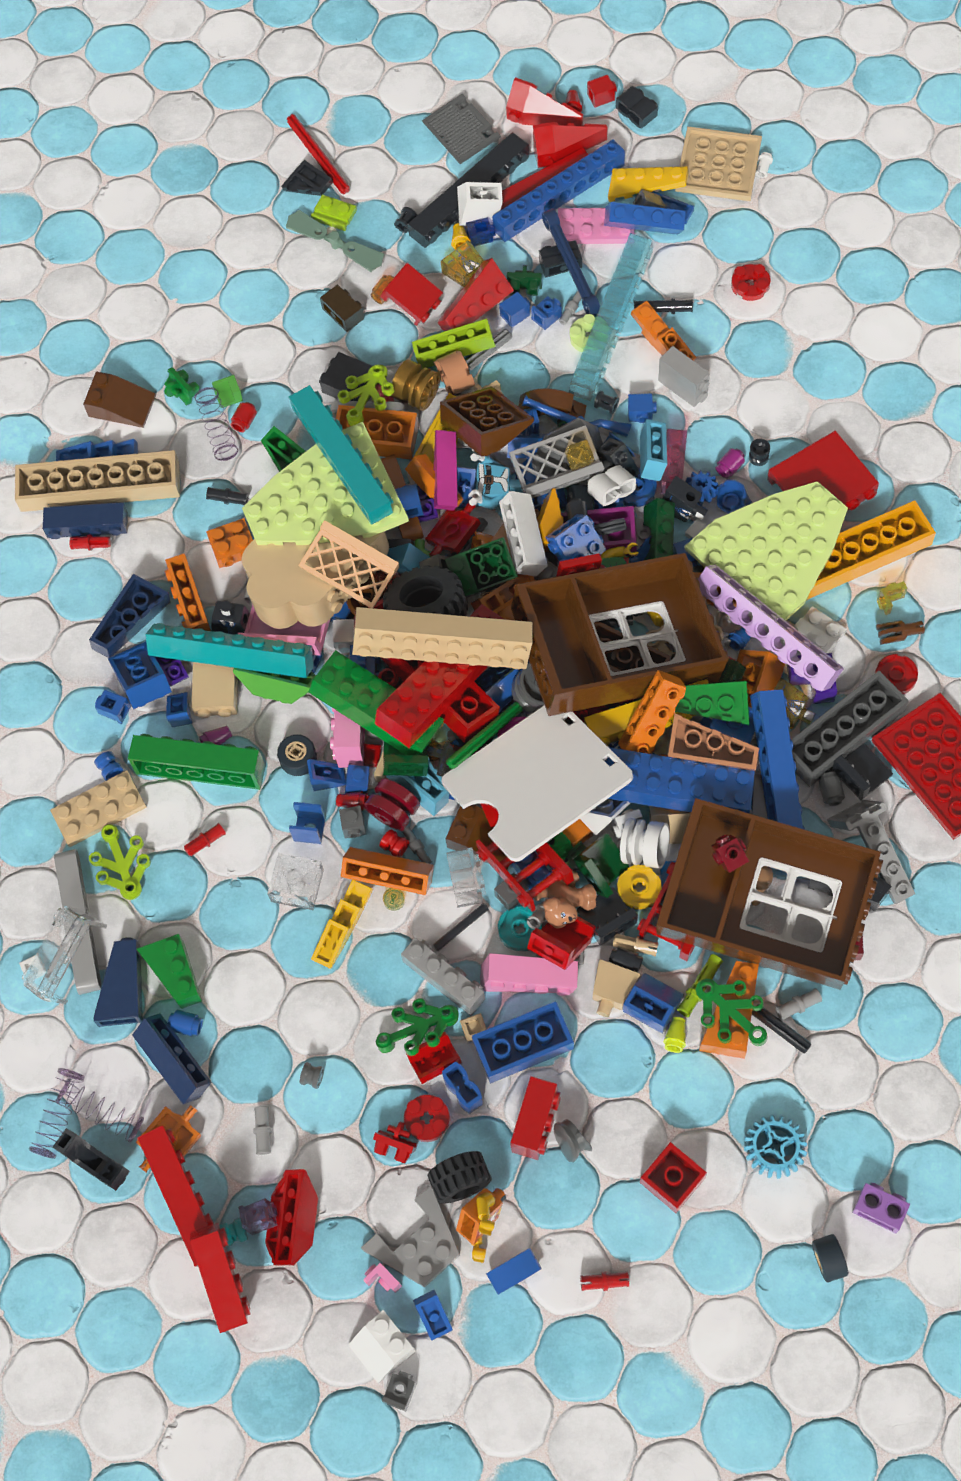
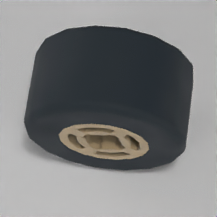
[277,734,317,776]
[812,1234,849,1283]

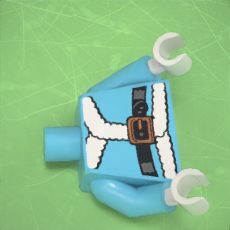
[468,449,522,510]

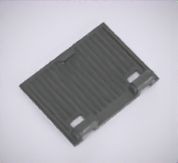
[422,94,501,164]

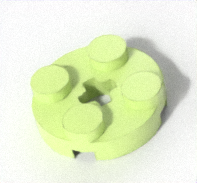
[570,314,609,353]

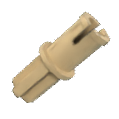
[613,934,658,956]

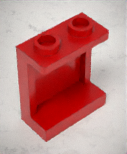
[380,263,443,326]
[527,916,596,970]

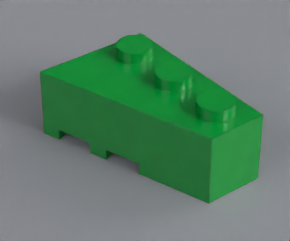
[261,426,306,472]
[137,934,202,1009]

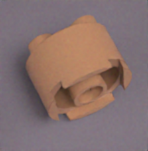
[434,350,475,395]

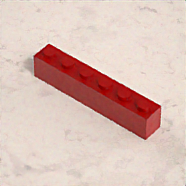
[137,1125,214,1267]

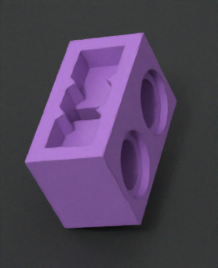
[852,1183,910,1234]

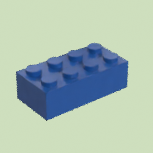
[472,1001,574,1084]

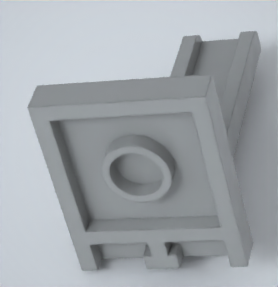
[827,799,915,904]

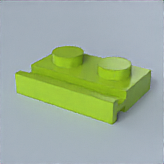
[311,194,357,231]

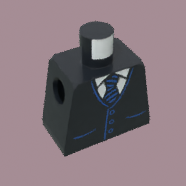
[662,476,708,522]
[211,601,250,635]

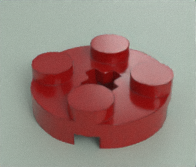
[731,264,771,301]
[404,1095,450,1142]

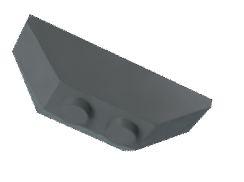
[531,418,603,480]

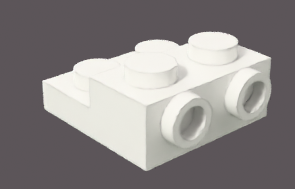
[794,606,847,653]

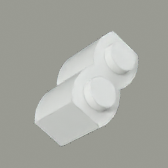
[588,465,636,506]

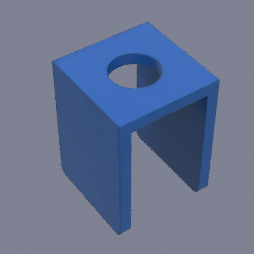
[289,802,326,844]

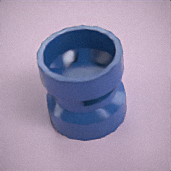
[94,751,123,781]

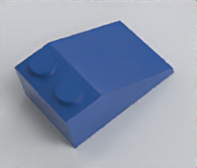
[108,642,172,710]

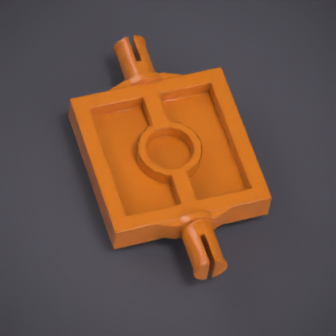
[136,1105,201,1173]

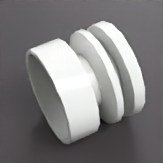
[620,818,670,869]

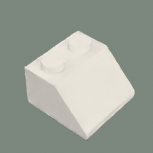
[348,1310,415,1383]

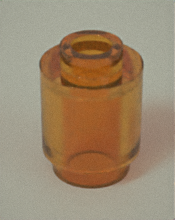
[371,275,394,304]

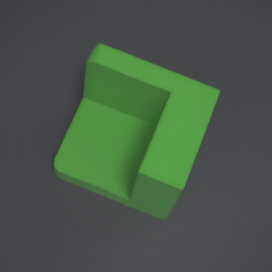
[212,375,243,408]

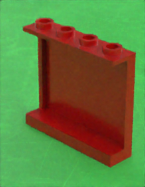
[767,430,879,511]

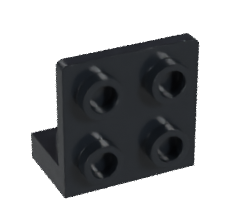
[832,744,893,801]
[577,887,638,946]

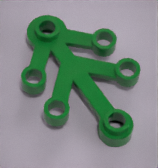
[696,979,768,1046]
[376,998,459,1056]

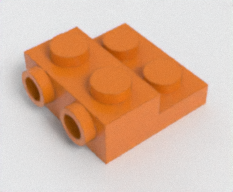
[206,518,253,568]

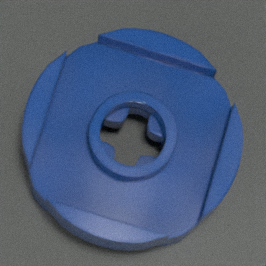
[623,468,657,507]

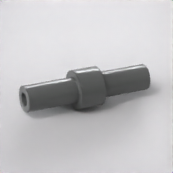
[402,827,432,864]

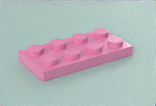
[558,208,635,244]

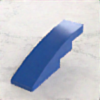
[56,439,138,461]

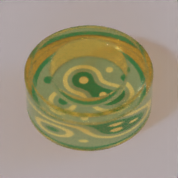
[383,888,405,911]

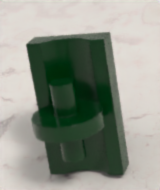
[507,265,542,296]

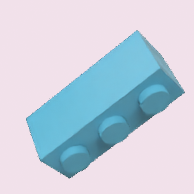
[640,419,667,481]

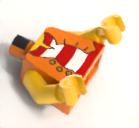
[456,1188,506,1263]

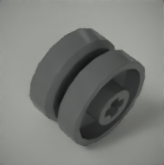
[511,663,544,713]

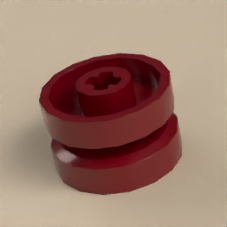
[364,778,420,831]

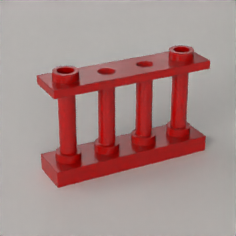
[476,840,574,912]
[637,861,695,961]

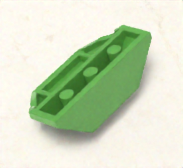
[233,668,316,704]

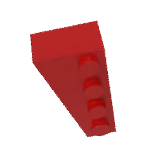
[437,258,514,332]

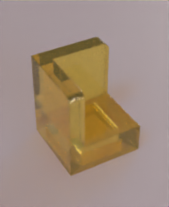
[565,439,594,471]

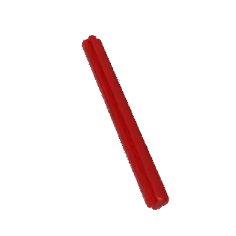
[287,114,350,195]

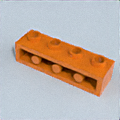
[165,553,211,631]
[618,670,686,754]
[341,847,434,895]

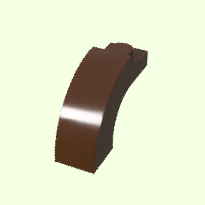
[518,389,587,419]

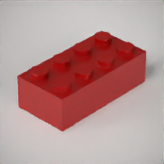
[190,1223,251,1333]

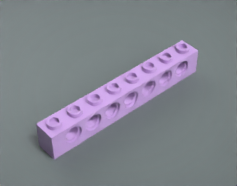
[698,564,844,691]

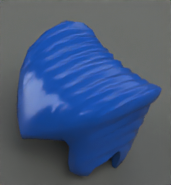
[716,479,753,514]

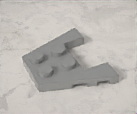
[361,1186,460,1288]

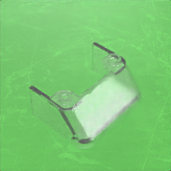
[22,906,107,1004]

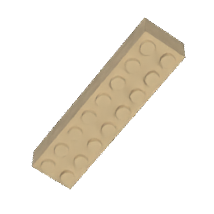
[15,450,180,512]
[352,607,532,669]

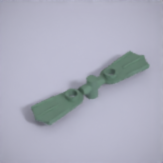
[286,210,384,272]

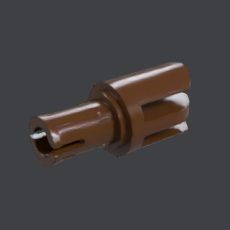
[876,620,925,645]

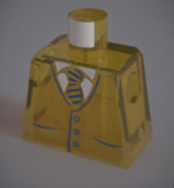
[441,241,484,287]
[774,678,816,729]

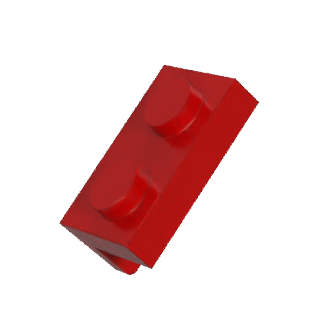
[406,1032,462,1084]

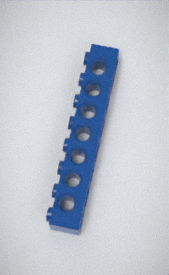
[492,139,625,243]

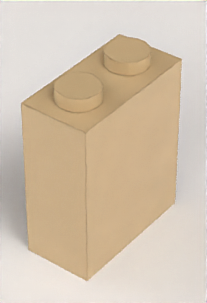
[191,662,238,718]

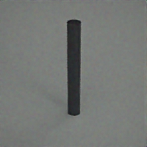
[433,903,489,951]

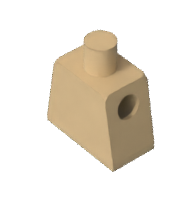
[593,959,640,1018]

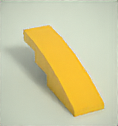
[311,880,373,969]

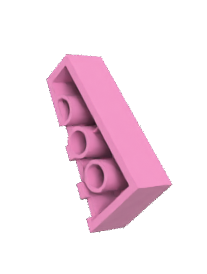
[480,953,578,996]

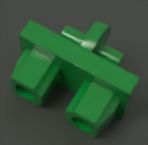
[164,367,199,406]

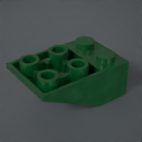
[445,537,518,598]

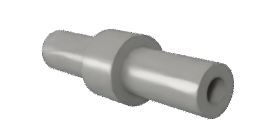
[559,291,582,325]

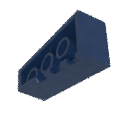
[89,574,171,658]

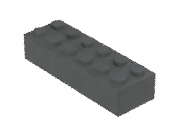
[791,671,909,787]

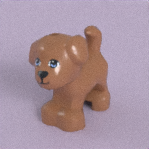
[534,871,596,928]

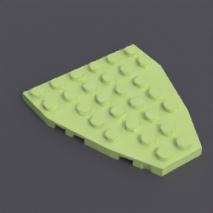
[242,422,409,545]
[685,482,848,621]

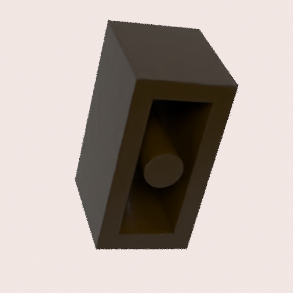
[320,284,364,332]

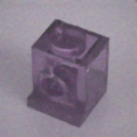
[238,1198,278,1235]

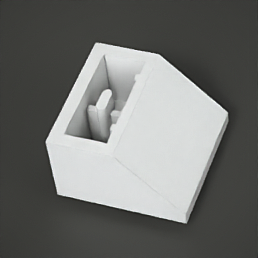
[457,182,502,226]

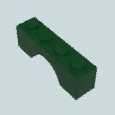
[643,498,675,561]

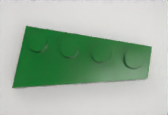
[675,681,749,725]

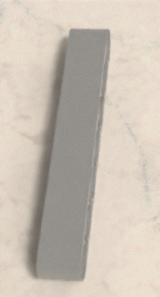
[54,849,102,995]

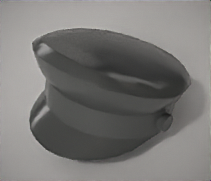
[554,1119,592,1162]

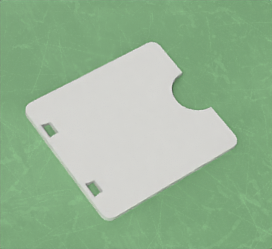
[441,705,633,862]

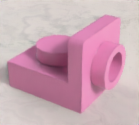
[364,1263,402,1293]

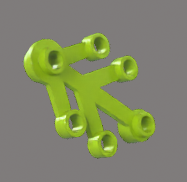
[337,364,394,426]
[89,824,151,900]

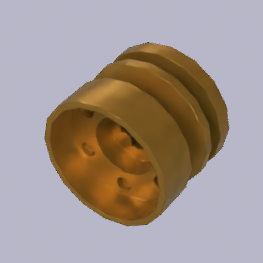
[391,359,440,411]

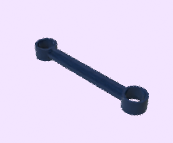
[542,208,601,315]

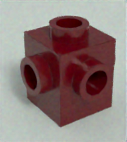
[711,834,749,873]

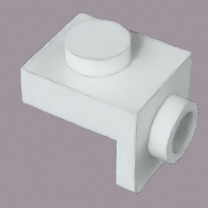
[612,809,642,839]

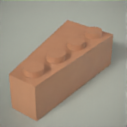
[668,714,759,771]

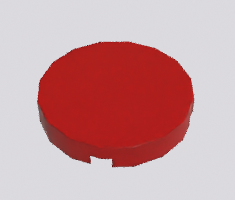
[875,654,918,694]

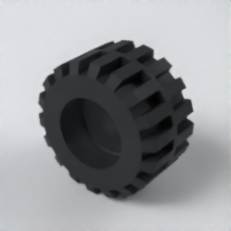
[427,1151,492,1203]

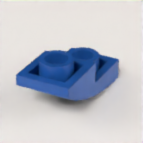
[486,1248,542,1295]

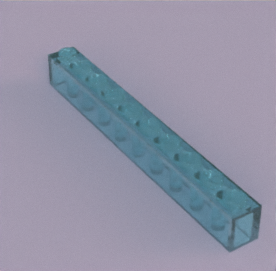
[569,233,653,401]

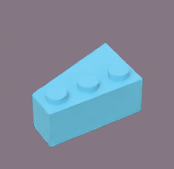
[386,755,449,816]

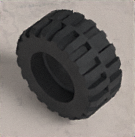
[383,565,468,616]

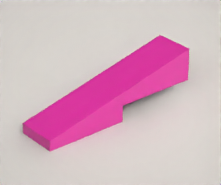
[434,430,458,510]

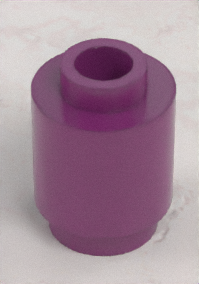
[715,448,745,478]

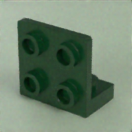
[383,741,428,776]
[573,833,629,898]

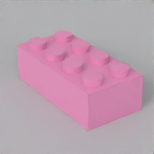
[330,708,365,768]

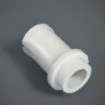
[755,152,773,178]

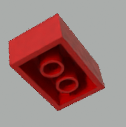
[510,1076,561,1160]

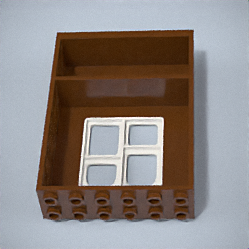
[511,553,729,716]
[656,798,883,990]

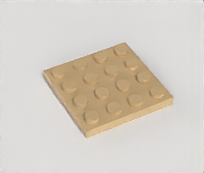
[675,126,762,201]

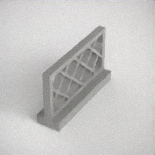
[509,425,604,499]

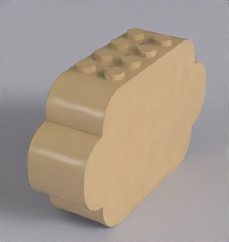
[242,531,389,629]

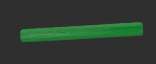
[446,702,523,769]

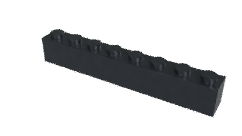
[408,132,529,248]

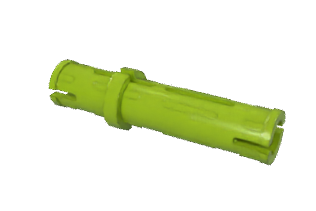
[677,954,723,1017]

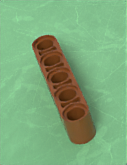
[381,454,424,541]

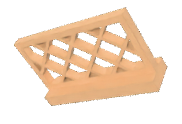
[299,520,399,609]

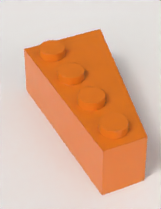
[699,961,759,1059]

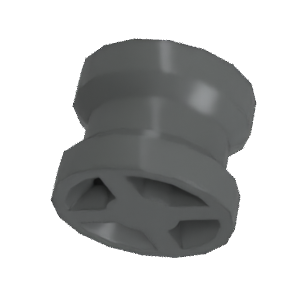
[299,1062,324,1089]

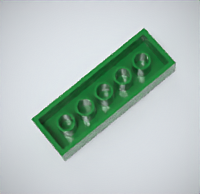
[308,650,444,755]
[128,734,265,790]

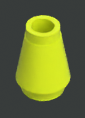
[663,1017,686,1053]

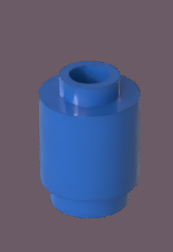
[168,1009,203,1037]

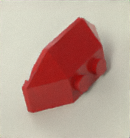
[265,1169,318,1266]

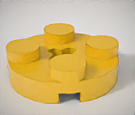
[617,865,662,910]

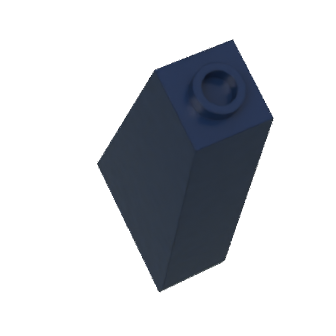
[93,937,143,1027]

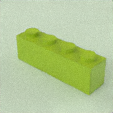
[412,319,496,368]

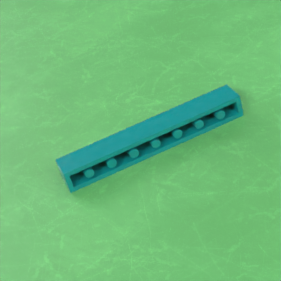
[289,385,393,525]
[146,623,313,678]

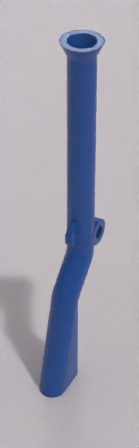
[522,395,632,437]

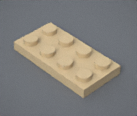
[50,770,147,848]

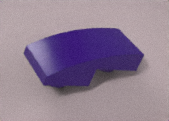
[417,486,439,523]
[154,656,189,687]

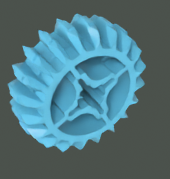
[744,1115,807,1179]

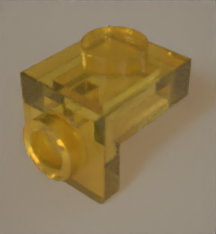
[877,581,907,615]

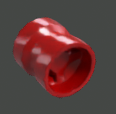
[379,829,410,857]

